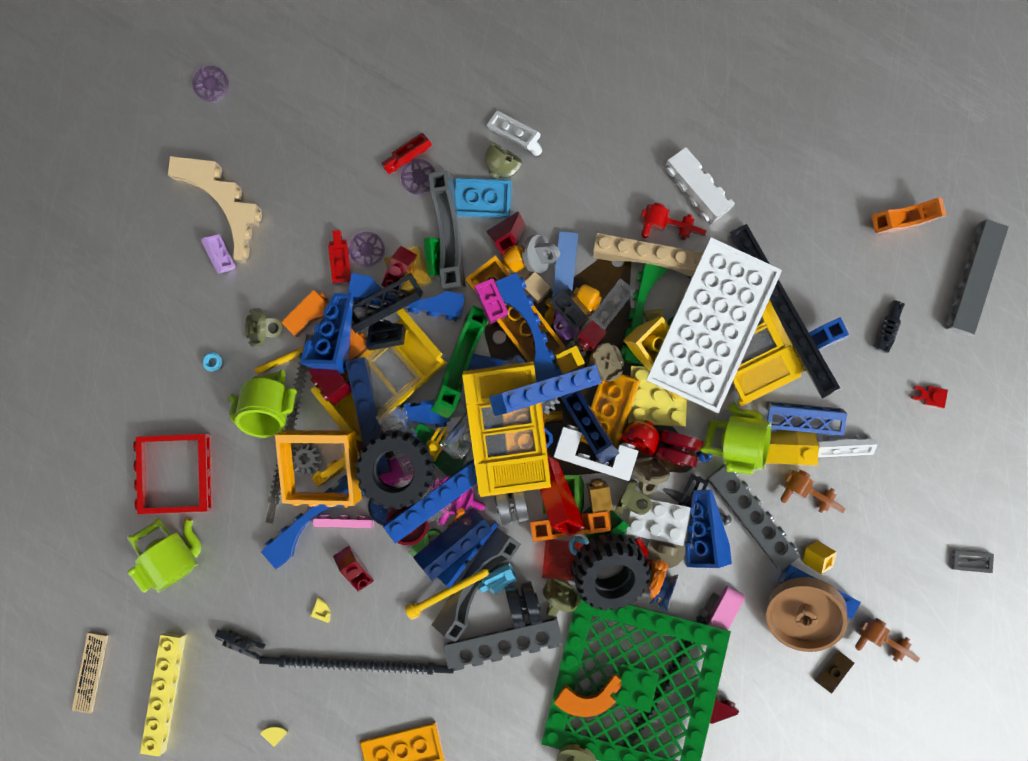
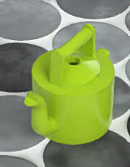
[227,370,297,438]
[701,402,771,475]
[127,518,201,593]

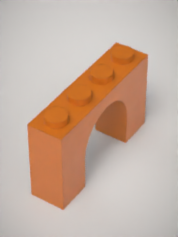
[281,290,367,374]

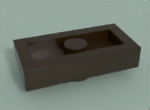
[814,650,855,694]

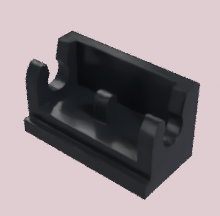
[549,285,592,330]

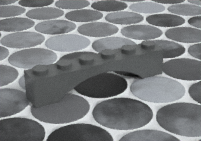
[428,171,466,290]
[432,527,521,642]

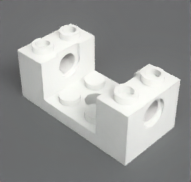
[553,425,638,481]

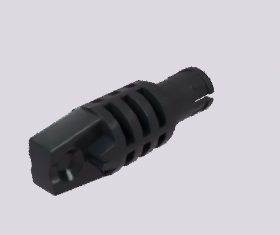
[876,300,905,353]

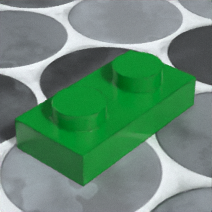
[424,237,440,277]

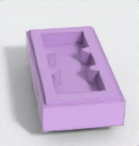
[201,234,236,274]

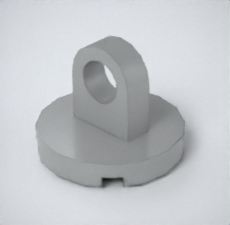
[522,235,560,273]

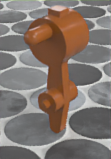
[780,470,846,514]
[855,617,920,663]

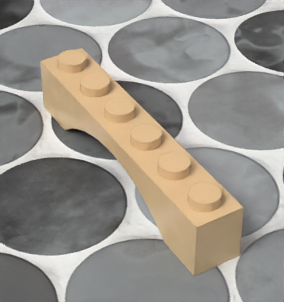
[593,233,703,276]

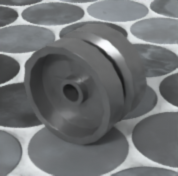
[494,491,529,525]

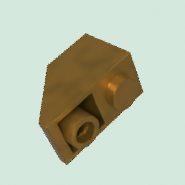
[587,478,613,513]

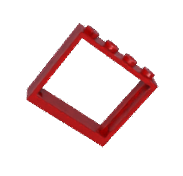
[133,434,212,514]

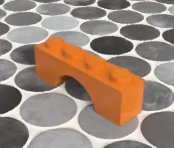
[530,511,612,542]

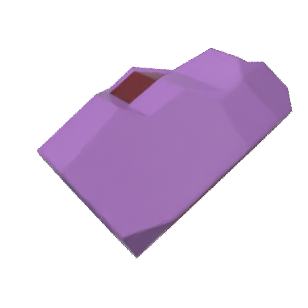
[553,309,579,340]

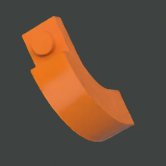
[871,197,946,234]
[554,672,622,717]

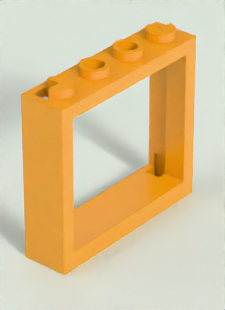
[275,430,362,507]

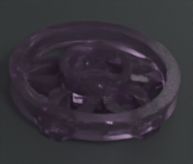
[192,66,229,102]
[401,159,435,195]
[349,232,385,268]

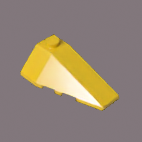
[624,316,680,400]
[766,427,818,465]

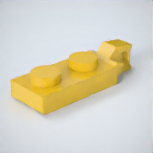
[311,449,360,487]

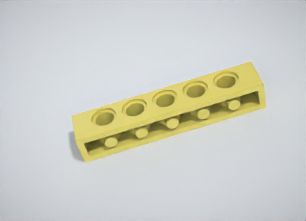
[140,632,186,757]

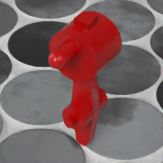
[640,203,707,240]

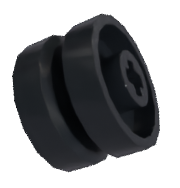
[505,581,542,630]

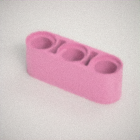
[705,586,745,630]

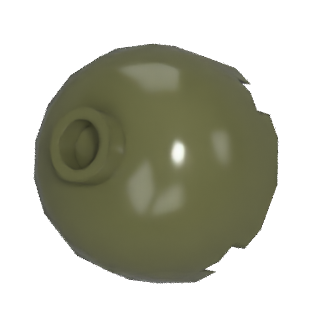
[484,142,523,178]

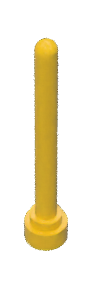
[254,346,304,374]
[405,569,489,620]

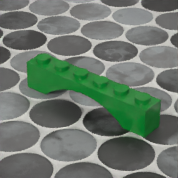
[621,263,668,366]
[430,305,487,418]

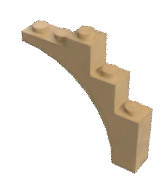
[168,156,262,263]

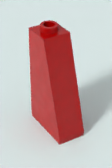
[540,457,586,536]

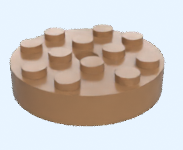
[766,577,848,652]

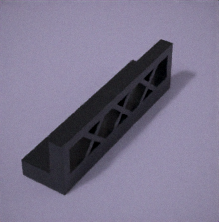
[351,273,423,333]

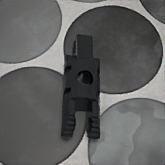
[215,629,266,660]

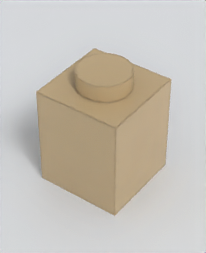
[523,272,551,304]

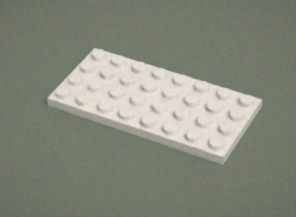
[646,238,782,413]

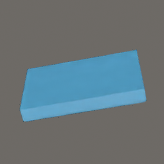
[454,178,512,219]

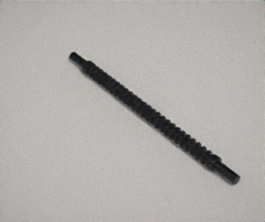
[259,655,454,675]

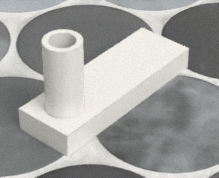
[486,110,542,156]

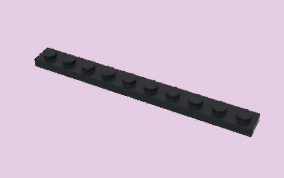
[730,224,841,399]

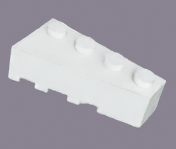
[666,147,735,225]

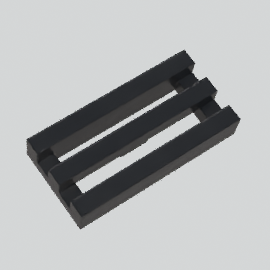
[678,473,709,515]

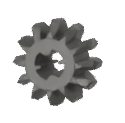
[292,443,323,475]

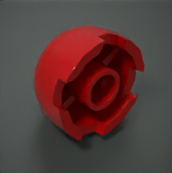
[621,420,660,455]

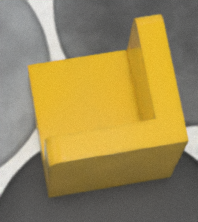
[555,345,585,374]
[803,541,836,574]

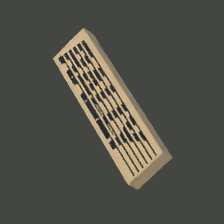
[72,632,109,714]

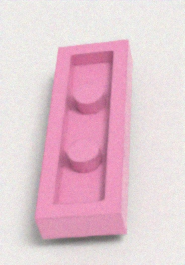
[313,514,374,528]

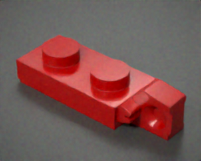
[381,133,432,174]
[328,230,351,284]

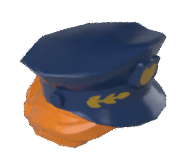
[649,559,678,611]

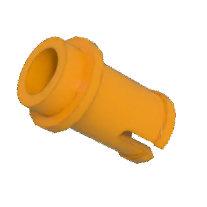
[543,410,563,425]

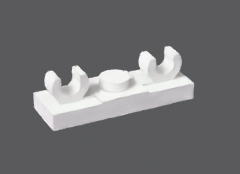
[817,433,878,457]

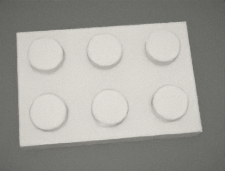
[626,499,691,546]

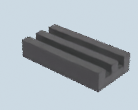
[951,550,994,573]

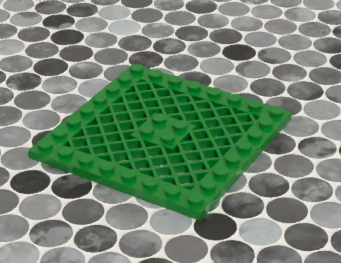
[541,593,731,761]

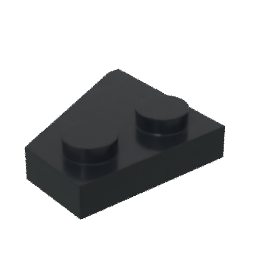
[366,319,406,351]

